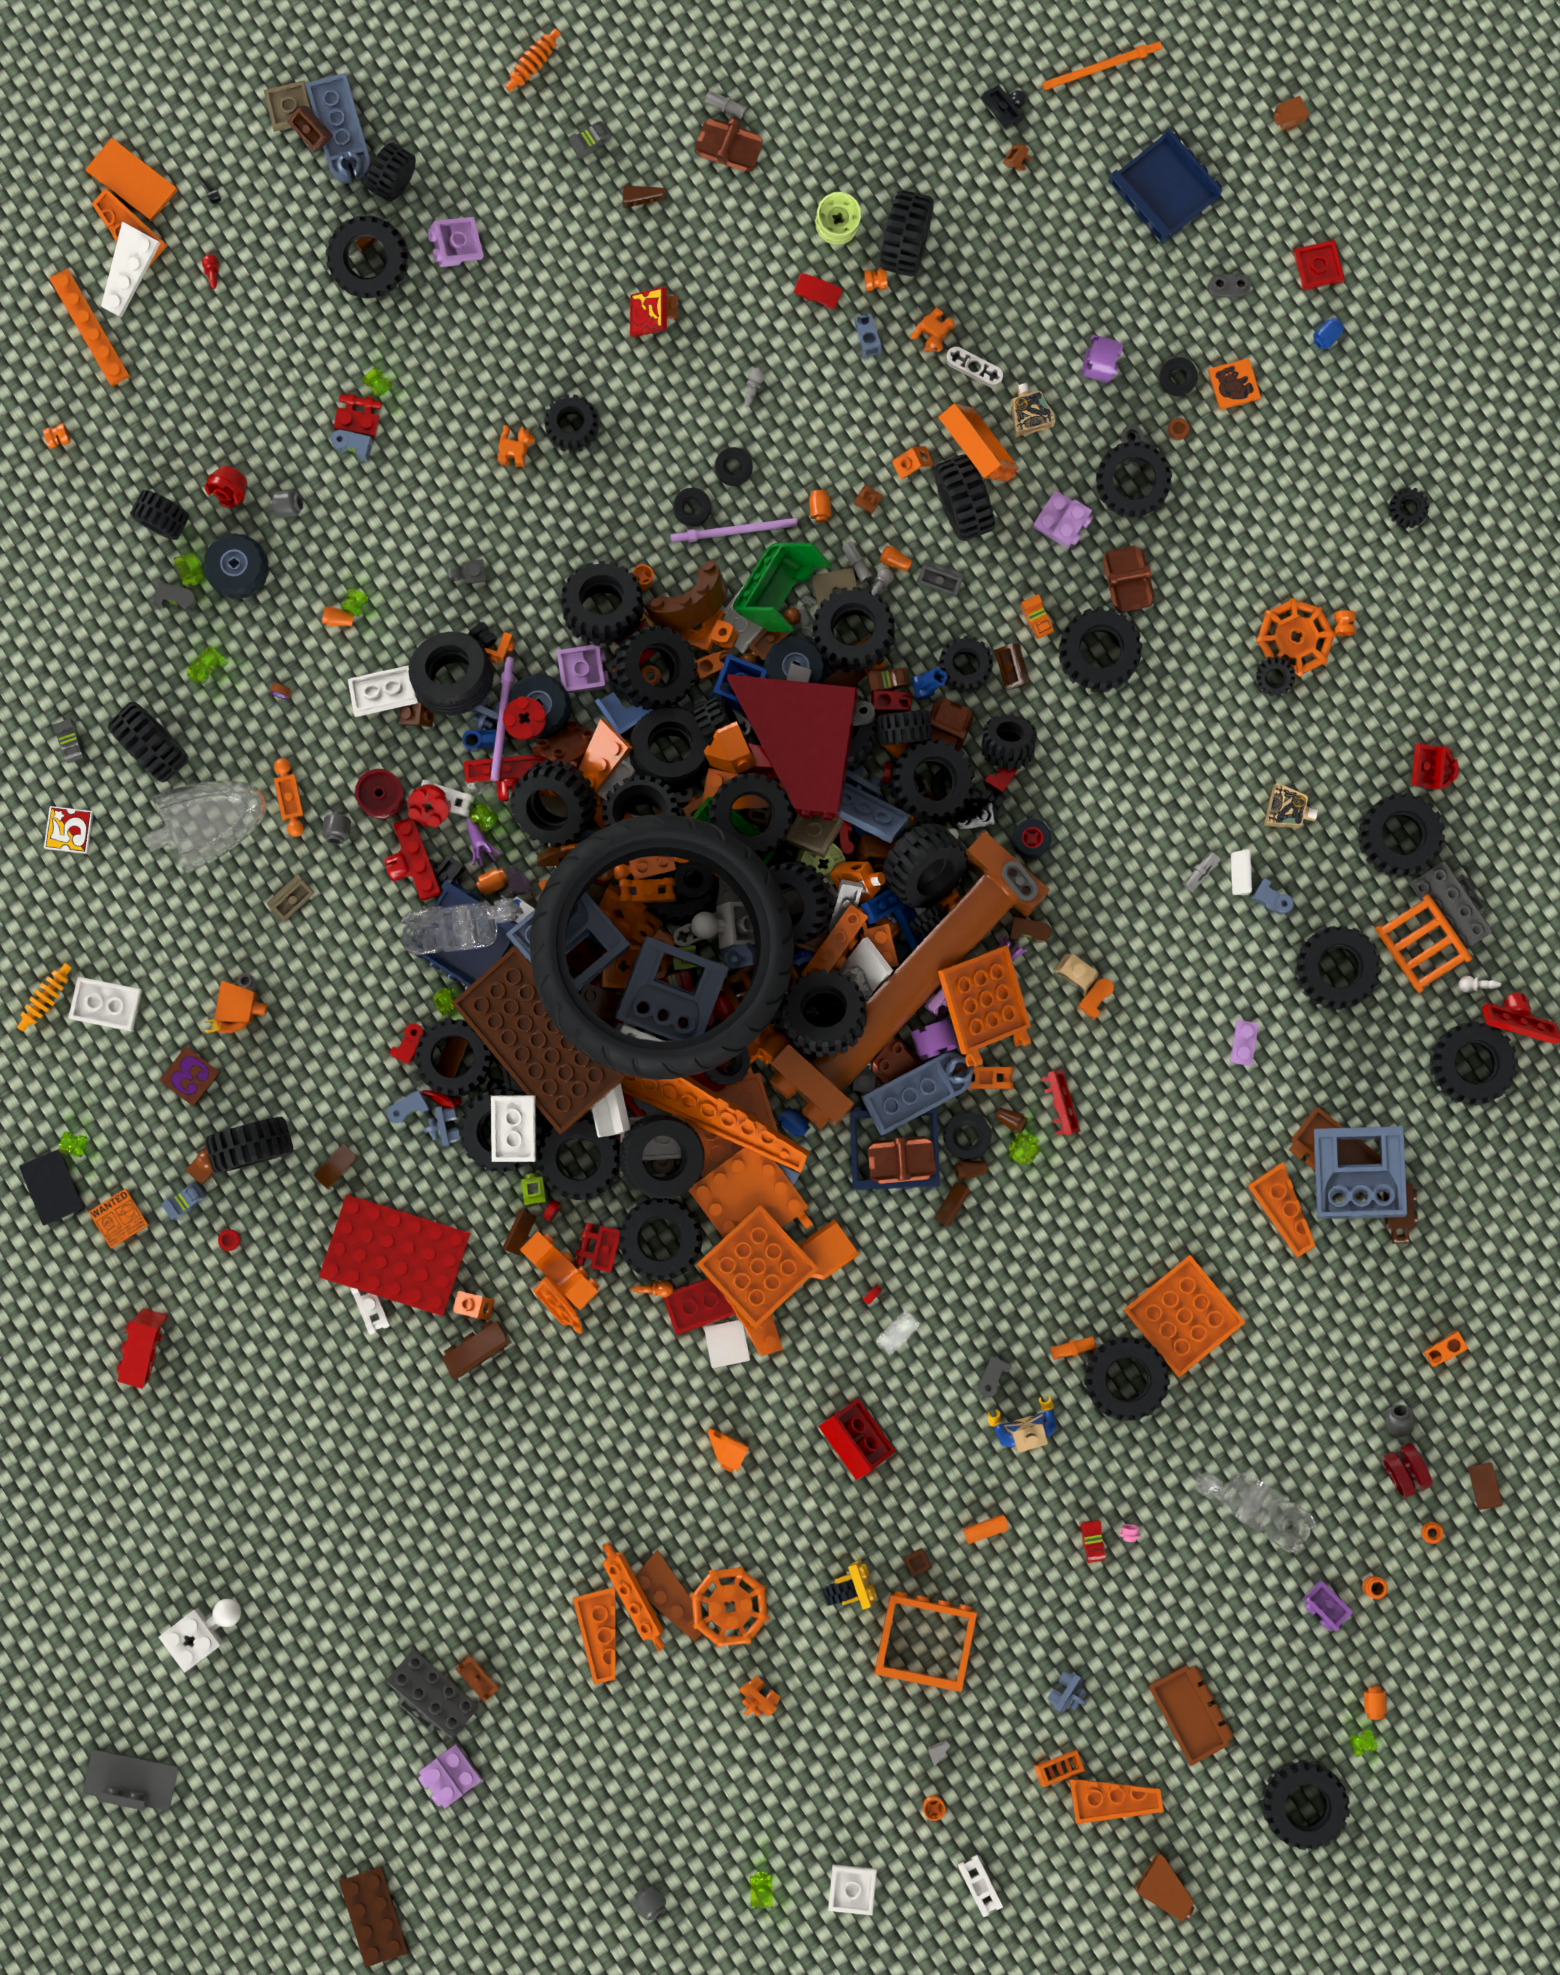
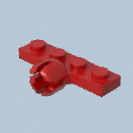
[464,754,547,801]
[384,817,441,902]
[1482,992,1560,1045]

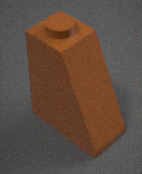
[1135,1851,1194,1922]

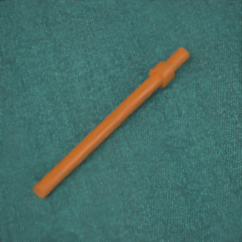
[1042,41,1162,91]

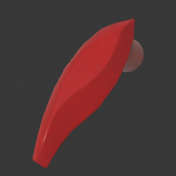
[421,1090,462,1108]

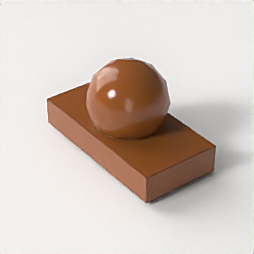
[185,1147,214,1185]

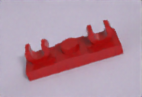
[1041,1069,1081,1136]

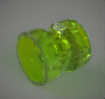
[362,367,392,397]
[341,588,369,617]
[468,802,498,832]
[59,1131,87,1157]
[1348,1729,1378,1757]

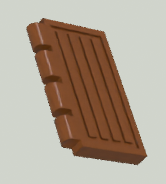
[1289,1107,1381,1195]
[1148,1665,1234,1766]

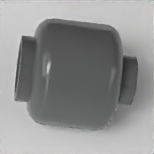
[270,489,303,518]
[322,811,351,845]
[1385,1404,1415,1437]
[634,1887,667,1921]

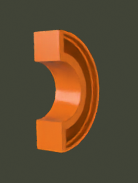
[520,1231,600,1311]

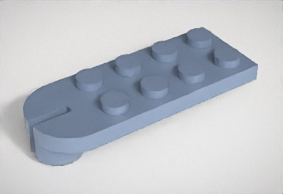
[305,72,371,184]
[840,782,911,843]
[861,1052,973,1135]

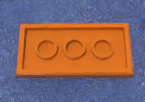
[85,138,178,222]

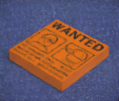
[88,1189,149,1249]

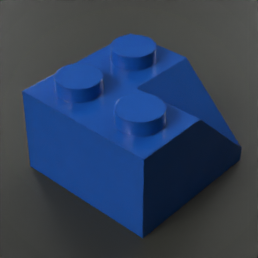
[709,654,767,713]

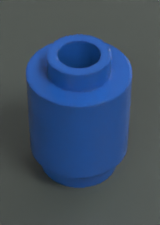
[1313,318,1344,349]
[778,1106,811,1137]

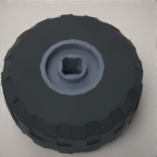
[203,533,269,599]
[764,636,828,684]
[508,674,571,739]

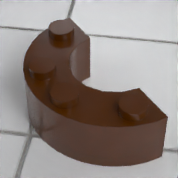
[645,559,728,631]

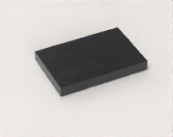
[19,1149,85,1226]

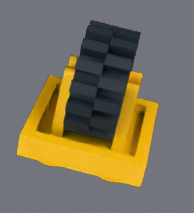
[822,1559,877,1610]

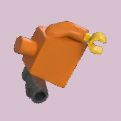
[204,973,268,1033]

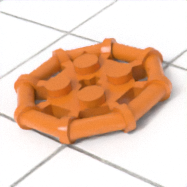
[1256,598,1336,677]
[690,1566,770,1648]

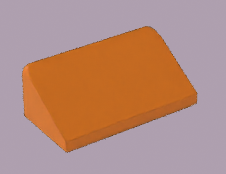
[963,1514,1008,1544]

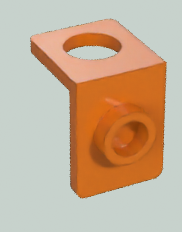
[892,446,934,479]
[453,1291,495,1320]

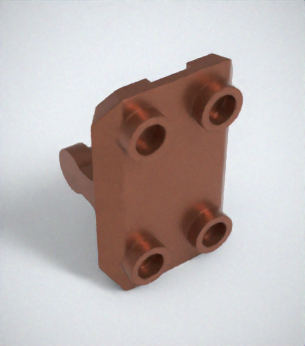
[694,118,763,171]
[1102,545,1155,613]
[918,698,974,752]
[532,721,594,770]
[871,1037,924,1086]
[868,1136,936,1184]

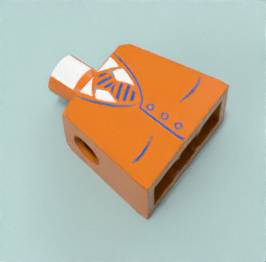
[830,861,885,904]

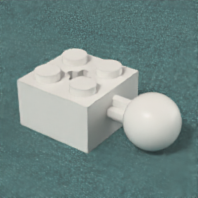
[691,902,755,949]
[159,1599,241,1673]

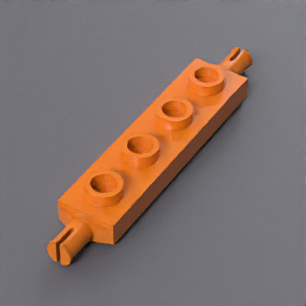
[602,1541,665,1651]

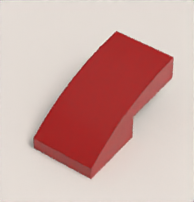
[793,273,842,309]

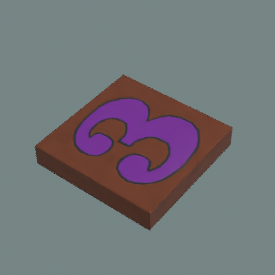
[159,1046,221,1107]

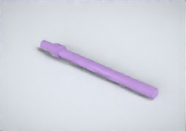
[670,518,798,543]
[490,657,514,781]

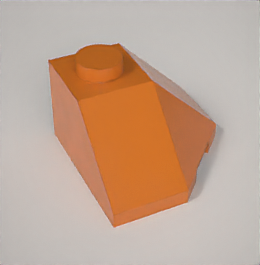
[704,721,757,774]
[708,1428,749,1473]

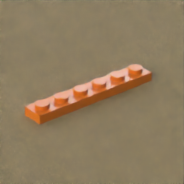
[49,268,130,387]

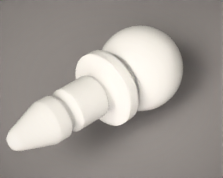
[1459,976,1502,993]

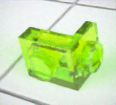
[174,551,204,586]
[750,1872,773,1909]

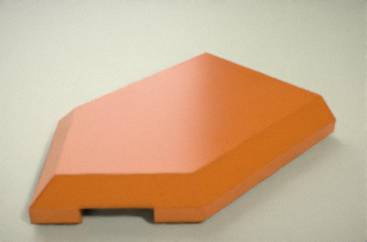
[799,1219,860,1280]
[533,1275,583,1334]

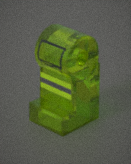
[187,645,229,685]

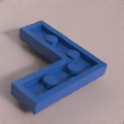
[860,888,927,950]

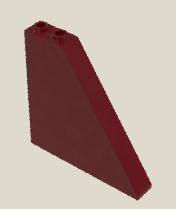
[727,674,858,821]

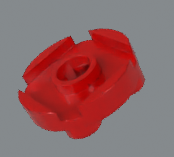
[503,696,546,741]
[407,784,451,828]

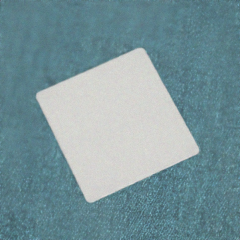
[704,1320,750,1368]

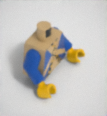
[988,1395,1057,1452]

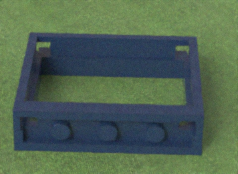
[849,1107,940,1190]

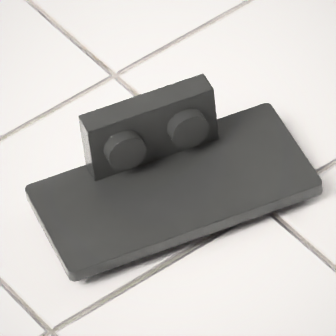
[1410,861,1493,954]
[386,1650,479,1739]
[83,1749,179,1811]

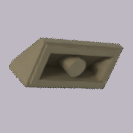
[267,875,315,922]

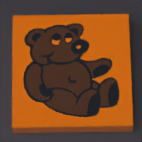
[1208,358,1261,410]

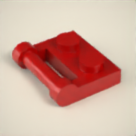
[837,820,854,860]

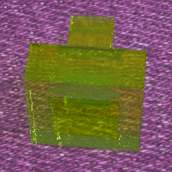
[431,987,454,1016]

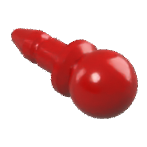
[202,254,219,289]

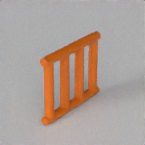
[1375,894,1473,994]

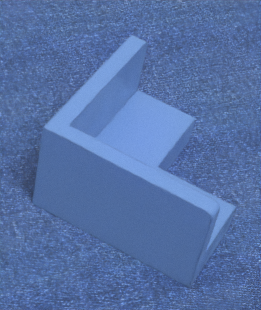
[595,693,653,738]

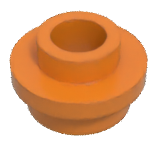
[641,665,661,686]
[1421,1522,1444,1544]

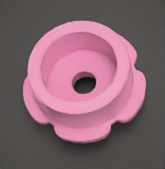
[1119,1524,1141,1542]

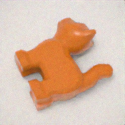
[910,307,955,352]
[497,425,535,468]

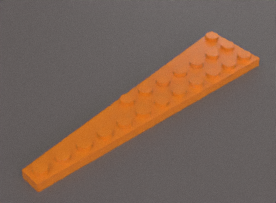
[621,1074,810,1173]

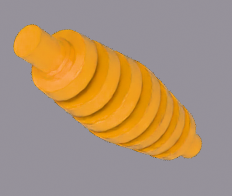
[17,963,72,1032]

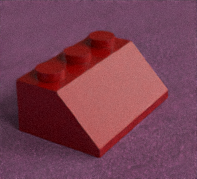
[818,1398,896,1481]

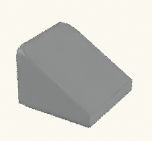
[787,664,812,683]
[927,1740,950,1766]

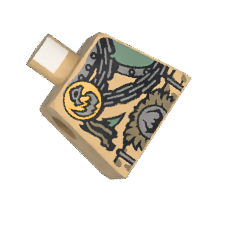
[1011,383,1055,438]
[1264,783,1318,828]
[1053,954,1098,996]

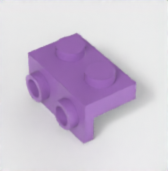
[1302,1580,1353,1632]

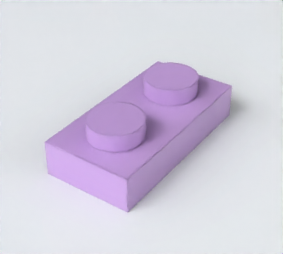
[1230,1020,1259,1066]

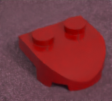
[1411,743,1459,790]

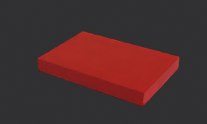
[663,1278,736,1335]

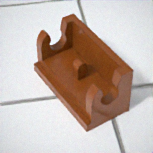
[455,1654,501,1702]

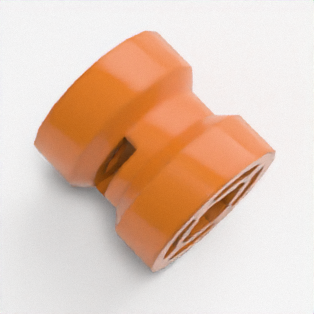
[864,268,887,292]
[43,423,71,449]
[633,564,654,592]
[1334,610,1356,636]
[922,1795,945,1821]

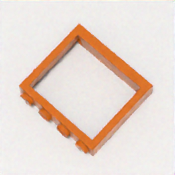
[938,403,1019,482]
[874,1591,977,1692]

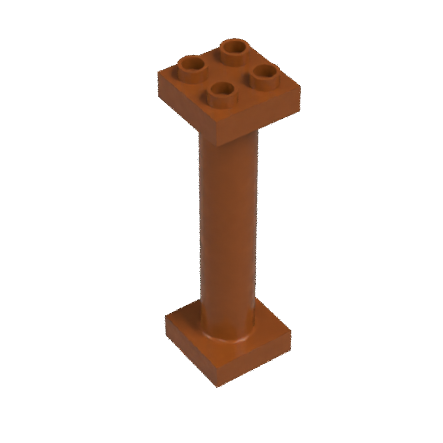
[770,831,1050,1130]

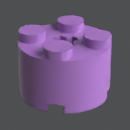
[1082,335,1123,383]
[910,1019,960,1061]

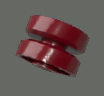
[355,769,405,820]
[1382,1443,1433,1500]

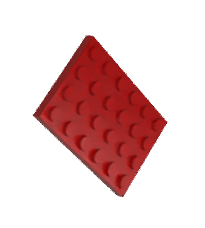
[319,1194,471,1317]

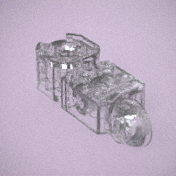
[401,898,524,955]
[1195,1470,1316,1552]

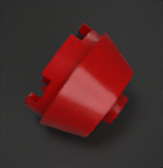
[204,466,248,508]

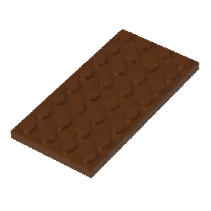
[452,946,627,1135]

